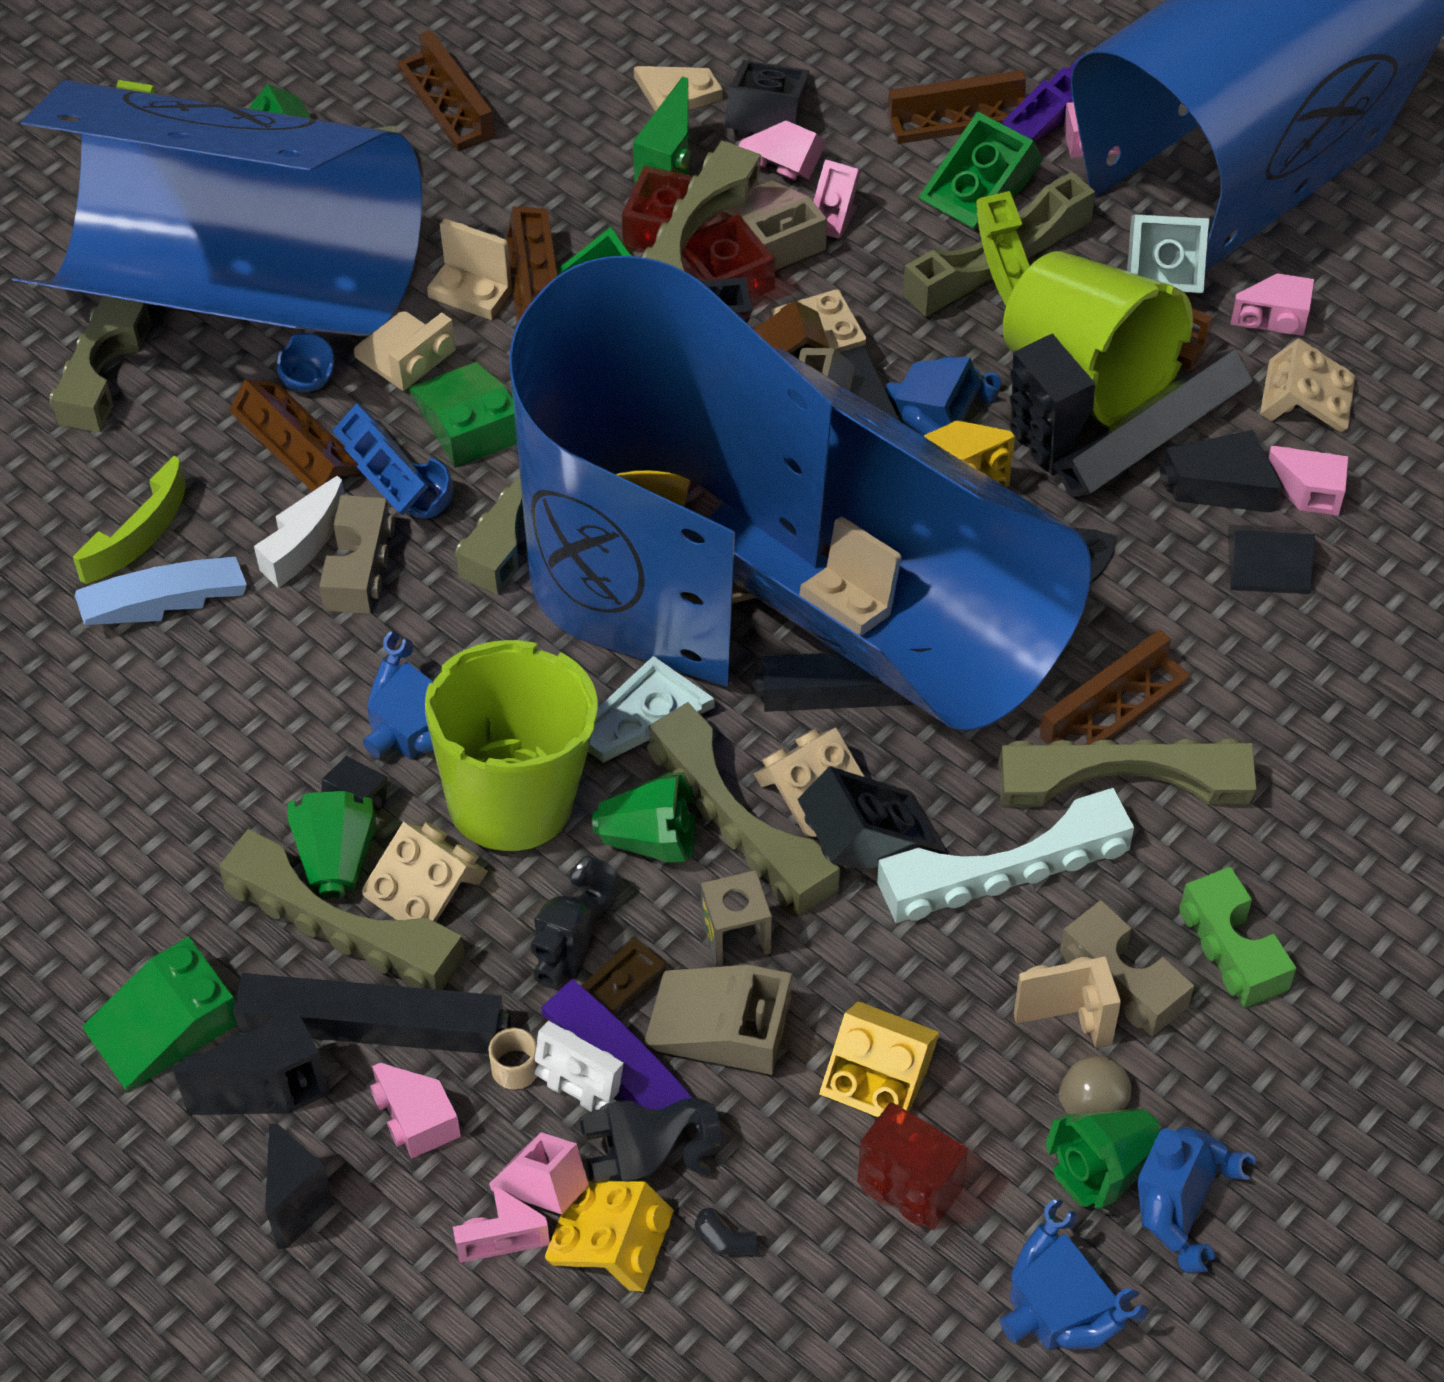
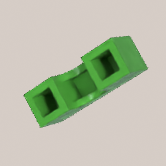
[1179,866,1296,1008]

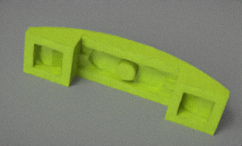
[976,191,1030,305]
[73,456,186,584]

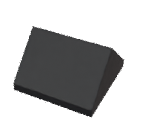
[1228,524,1315,594]
[265,1124,334,1249]

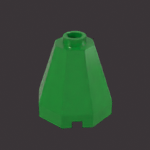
[592,772,696,862]
[288,791,376,899]
[1045,1109,1162,1209]

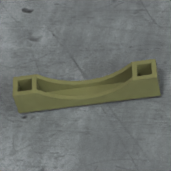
[642,140,761,271]
[903,172,1095,317]
[455,475,524,595]
[647,702,840,917]
[999,739,1256,807]
[219,829,465,990]

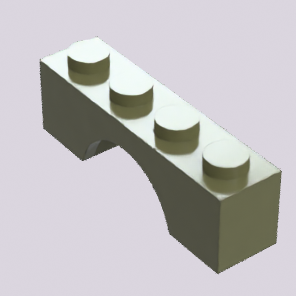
[50,296,152,432]

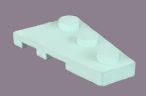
[588,656,715,763]

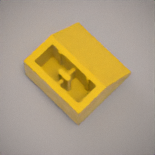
[924,420,1015,487]
[819,1001,940,1126]

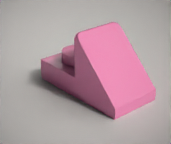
[813,159,862,239]
[453,1186,550,1263]

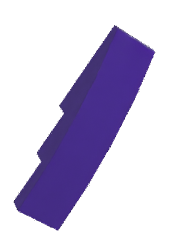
[1001,54,1083,142]
[541,979,692,1110]

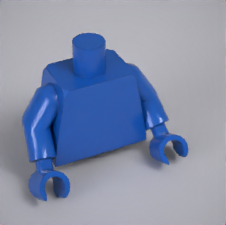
[885,356,1001,436]
[363,632,434,759]
[1138,1127,1256,1273]
[1000,1199,1148,1350]

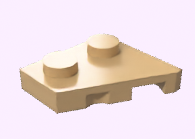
[634,66,723,112]

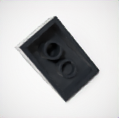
[725,60,810,135]
[797,766,946,870]

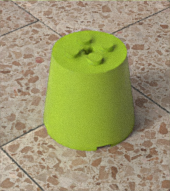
[1003,251,1193,426]
[425,640,598,851]

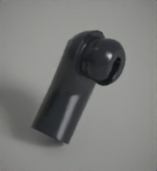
[695,1208,757,1255]

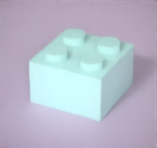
[1127,215,1209,293]

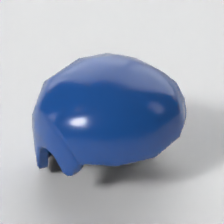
[276,333,334,393]
[407,458,454,519]

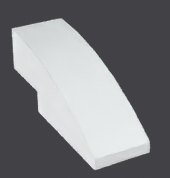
[254,476,345,588]

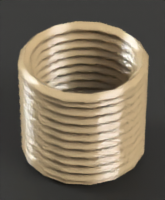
[488,1028,539,1090]

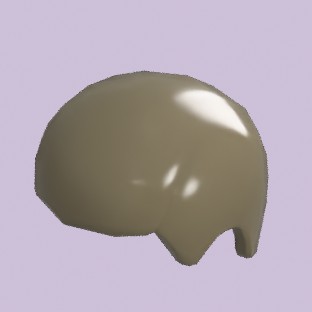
[1059,1056,1132,1113]

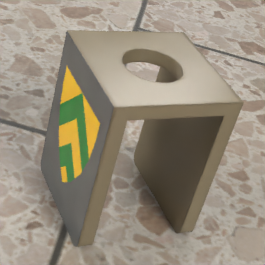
[701,870,772,967]

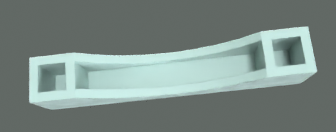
[877,788,1134,923]

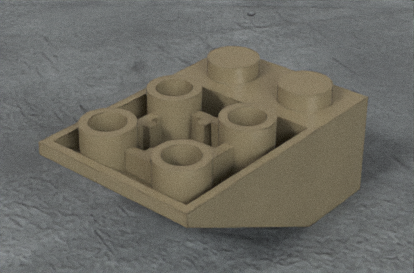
[716,180,827,275]
[643,965,792,1075]

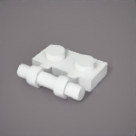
[534,1021,623,1112]

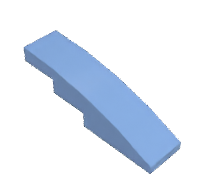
[75,557,247,625]

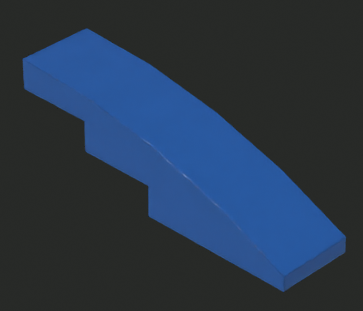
[332,403,429,515]

